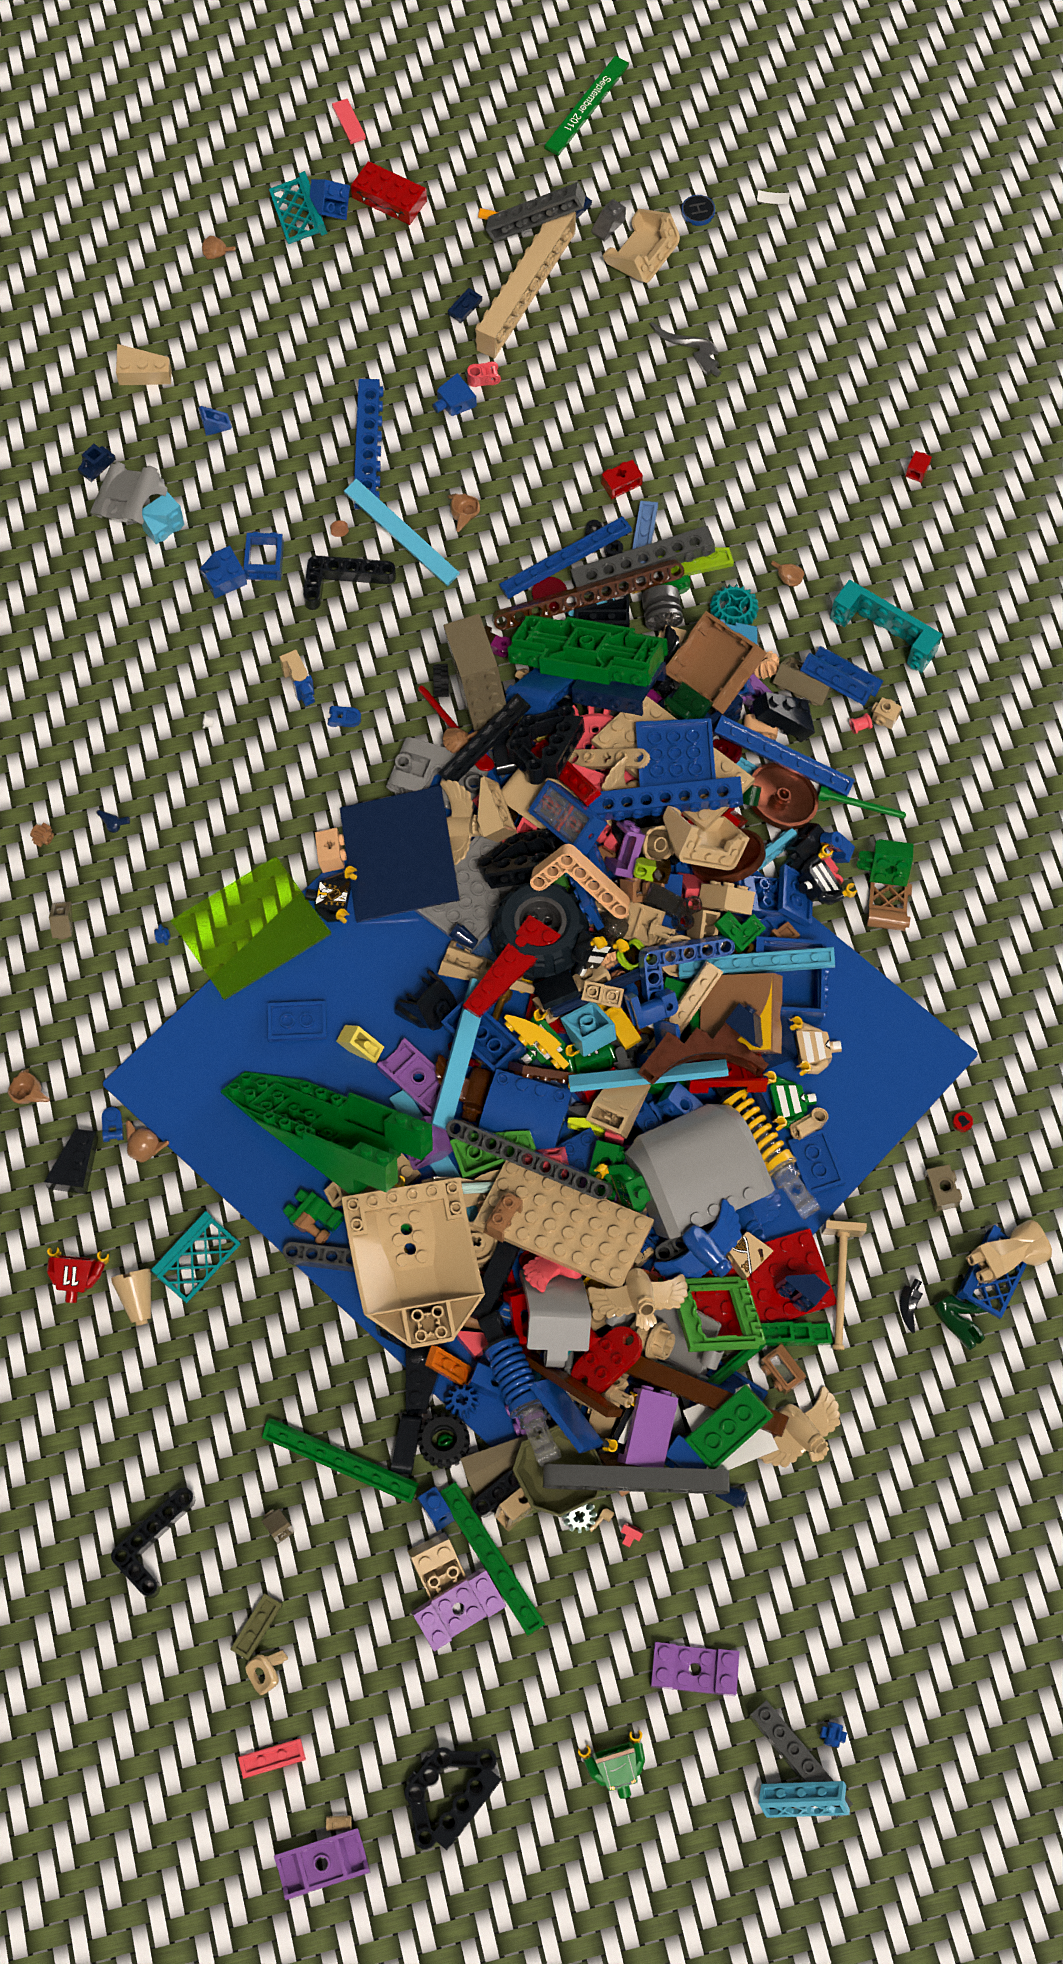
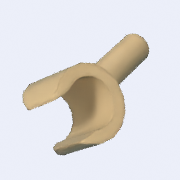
[589,1508,614,1532]

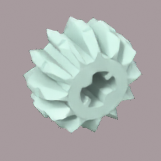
[562,1504,597,1533]

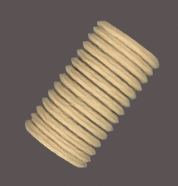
[326,1815,352,1831]

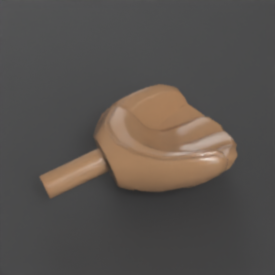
[202,236,236,260]
[771,561,805,586]
[443,728,478,753]

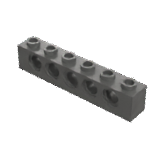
[486,182,586,242]
[749,1700,853,1820]

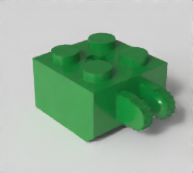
[856,839,914,887]

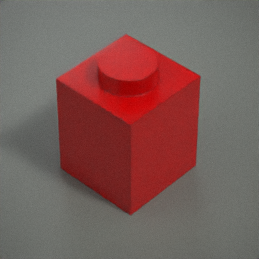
[905,451,932,483]

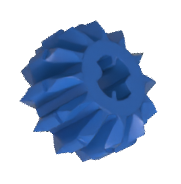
[445,1384,480,1419]

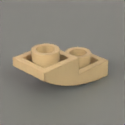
[581,981,624,1009]

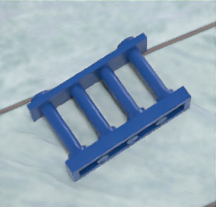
[800,646,884,706]

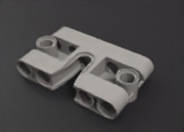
[386,737,489,811]

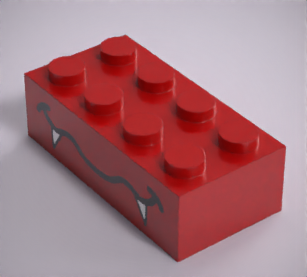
[351,161,427,225]

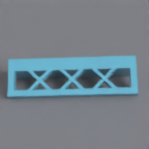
[758,1781,850,1818]

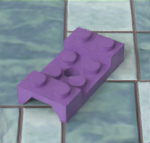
[377,1038,441,1116]
[411,1567,506,1651]
[651,1642,740,1697]
[274,1828,371,1901]

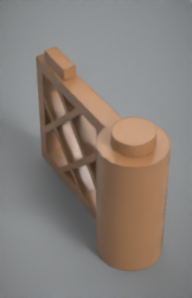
[866,880,912,931]

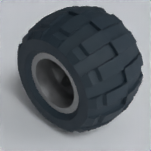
[491,883,589,981]

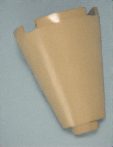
[640,825,674,861]
[111,1269,151,1326]

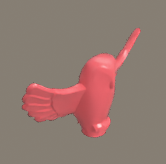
[523,1255,582,1293]

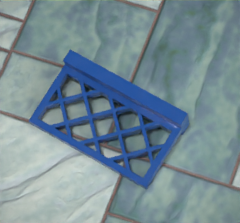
[956,1225,1027,1319]

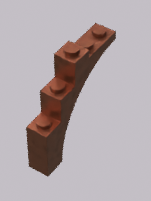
[637,1023,768,1085]

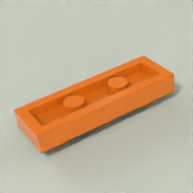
[425,1345,472,1386]

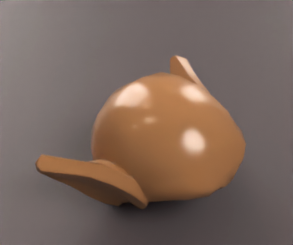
[447,493,480,532]
[7,1069,50,1104]
[126,1120,169,1162]

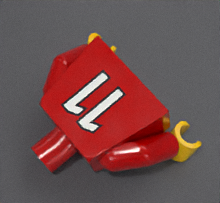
[47,1247,110,1303]

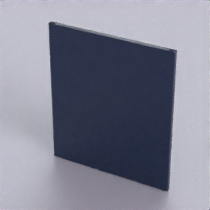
[340,785,460,923]

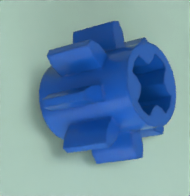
[820,1722,847,1748]

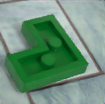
[714,911,766,953]

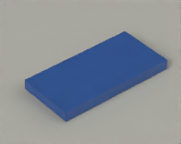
[530,1379,604,1453]

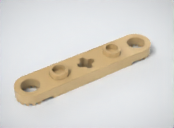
[568,748,650,770]

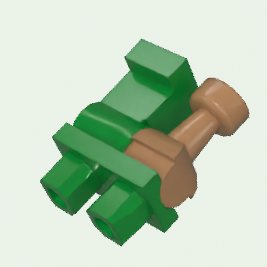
[283,1189,344,1245]

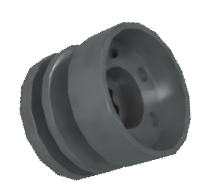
[642,585,683,631]

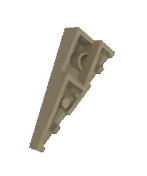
[460,1424,558,1497]

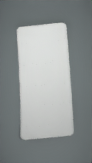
[757,190,790,204]

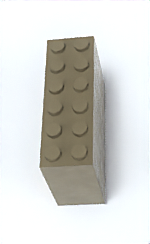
[443,614,512,732]

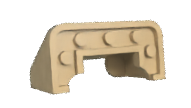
[602,209,680,283]
[501,756,584,829]
[663,806,750,870]

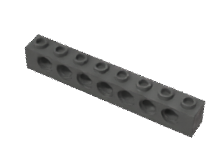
[571,525,715,595]

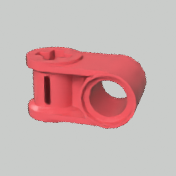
[467,362,501,387]

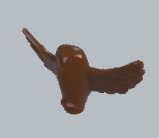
[435,1055,492,1123]

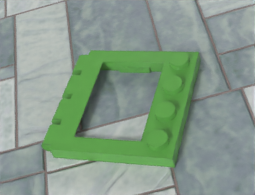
[676,1277,766,1352]

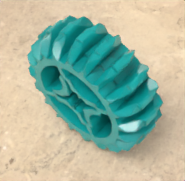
[710,584,759,625]

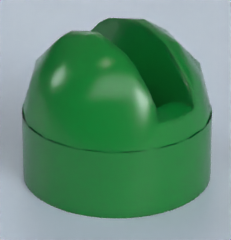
[437,1434,454,1451]

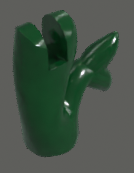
[934,1293,987,1350]

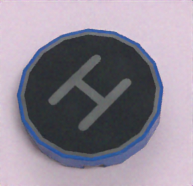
[682,195,715,226]

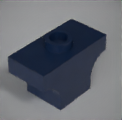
[78,444,116,482]

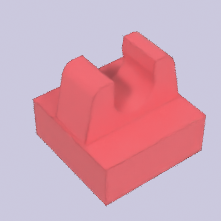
[621,1522,645,1548]

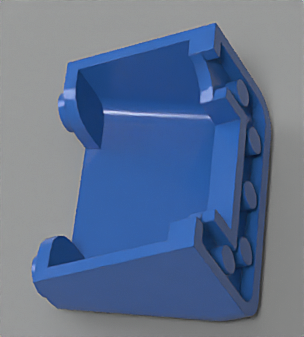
[505,668,576,716]

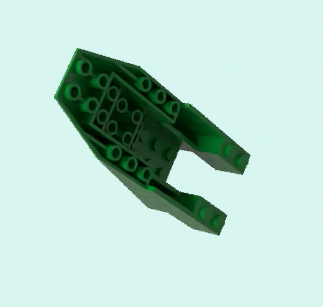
[221,1071,433,1195]

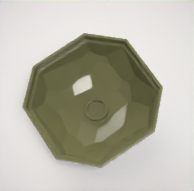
[512,1425,603,1517]

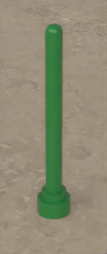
[818,786,906,819]

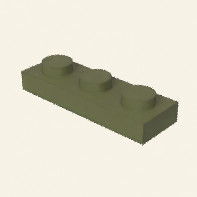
[230,1593,283,1661]

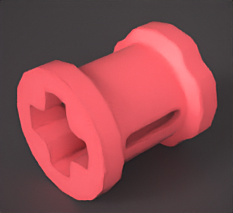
[849,713,873,734]

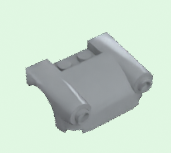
[90,462,168,525]

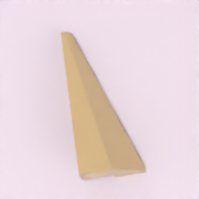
[438,940,535,994]

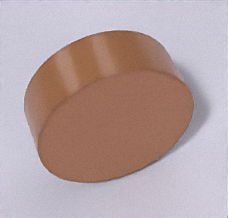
[330,520,349,537]

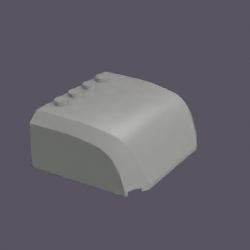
[624,1104,775,1239]

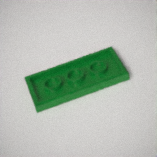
[685,1384,774,1469]

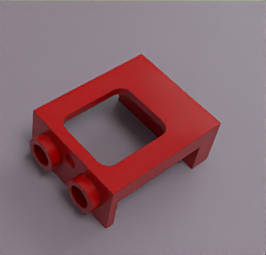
[503,1287,527,1344]

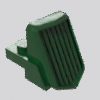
[664,682,713,720]

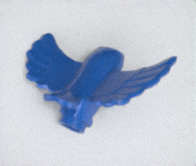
[705,1182,781,1242]
[654,1199,742,1280]

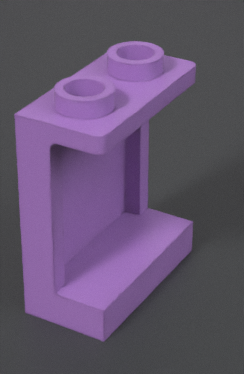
[605,820,645,878]

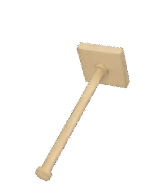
[822,1220,867,1350]

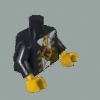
[305,866,357,923]

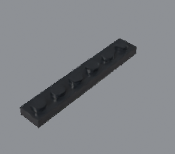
[438,693,531,782]

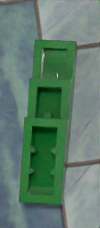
[761,1321,833,1346]

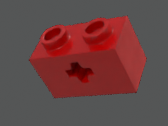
[601,459,643,499]

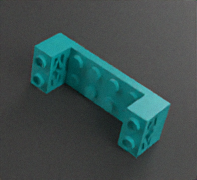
[830,579,943,673]

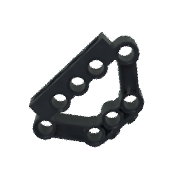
[506,705,585,785]
[477,828,570,889]
[404,1747,502,1851]

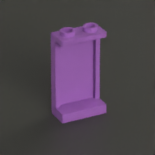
[617,1385,679,1468]

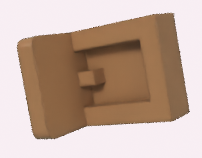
[770,922,800,939]

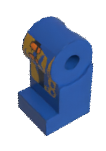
[820,831,855,863]

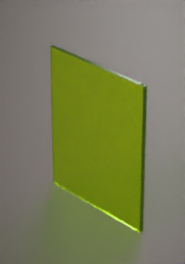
[170,857,332,1000]

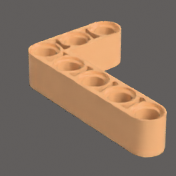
[530,844,631,919]

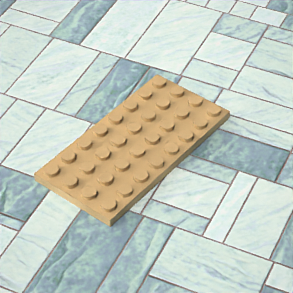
[591,696,755,832]
[473,1160,654,1288]

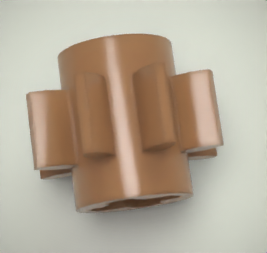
[30,822,54,847]

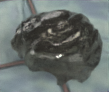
[594,911,629,942]

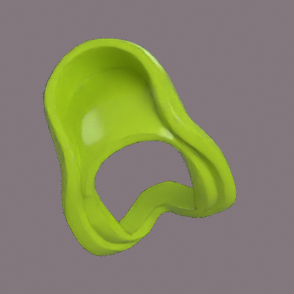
[616,938,652,971]

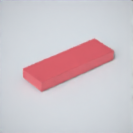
[332,99,366,144]
[238,1738,306,1779]

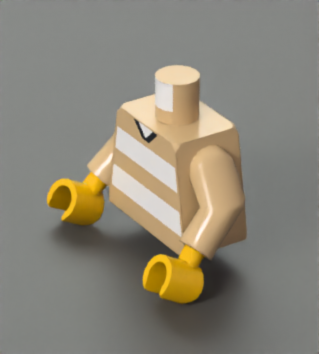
[790,1016,842,1076]

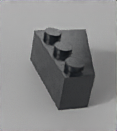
[575,594,630,627]
[752,692,815,742]
[44,1129,99,1194]
[406,1348,447,1414]

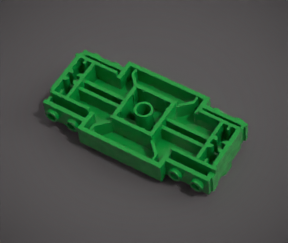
[508,615,668,687]

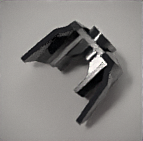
[395,970,457,1031]

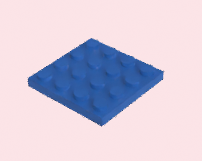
[636,718,716,787]

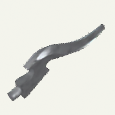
[650,322,722,377]

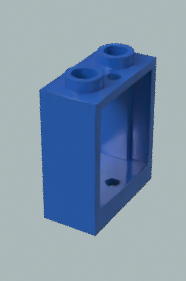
[244,532,284,580]

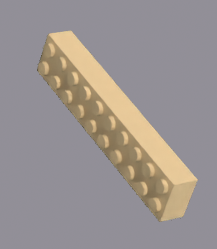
[475,212,576,359]

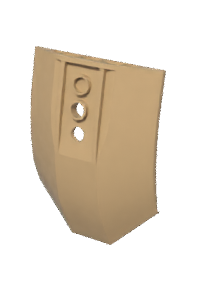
[341,1177,485,1349]

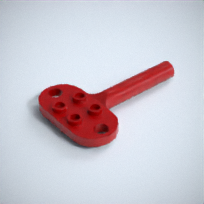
[571,1326,643,1394]

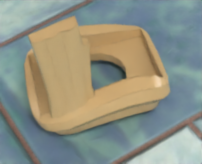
[246,1650,288,1695]

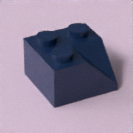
[761,1016,798,1070]

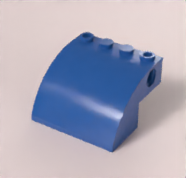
[477,1069,572,1150]

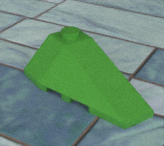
[450,1131,537,1179]

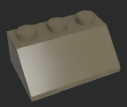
[773,656,833,706]

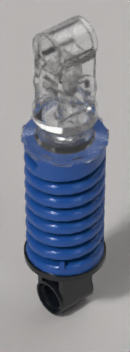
[478,1310,561,1467]

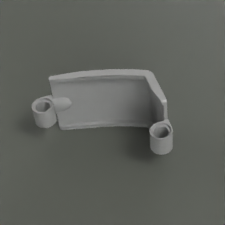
[519,1270,591,1368]
[605,1308,725,1378]

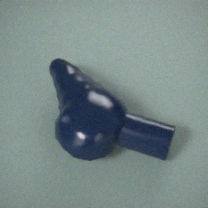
[96,810,130,833]

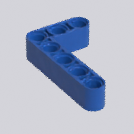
[638,935,735,1001]

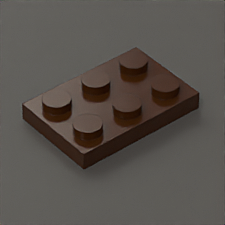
[508,1061,576,1084]

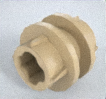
[626,1321,675,1362]

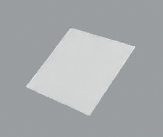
[683,1384,779,1470]

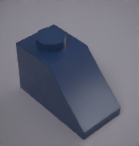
[725,1003,763,1048]

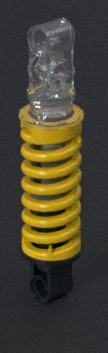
[711,1087,821,1220]

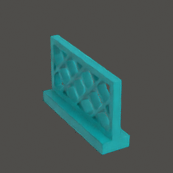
[269,171,328,245]
[151,1211,241,1304]

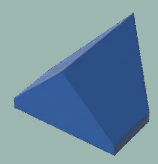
[197,406,232,436]

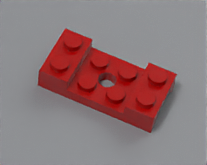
[685,1054,768,1094]

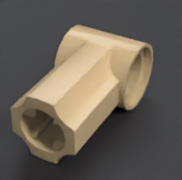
[789,1107,828,1141]

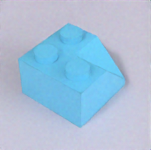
[142,492,185,544]
[561,1002,616,1057]

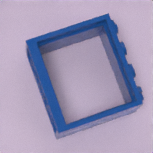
[754,936,829,1026]

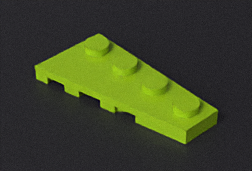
[658,547,734,577]

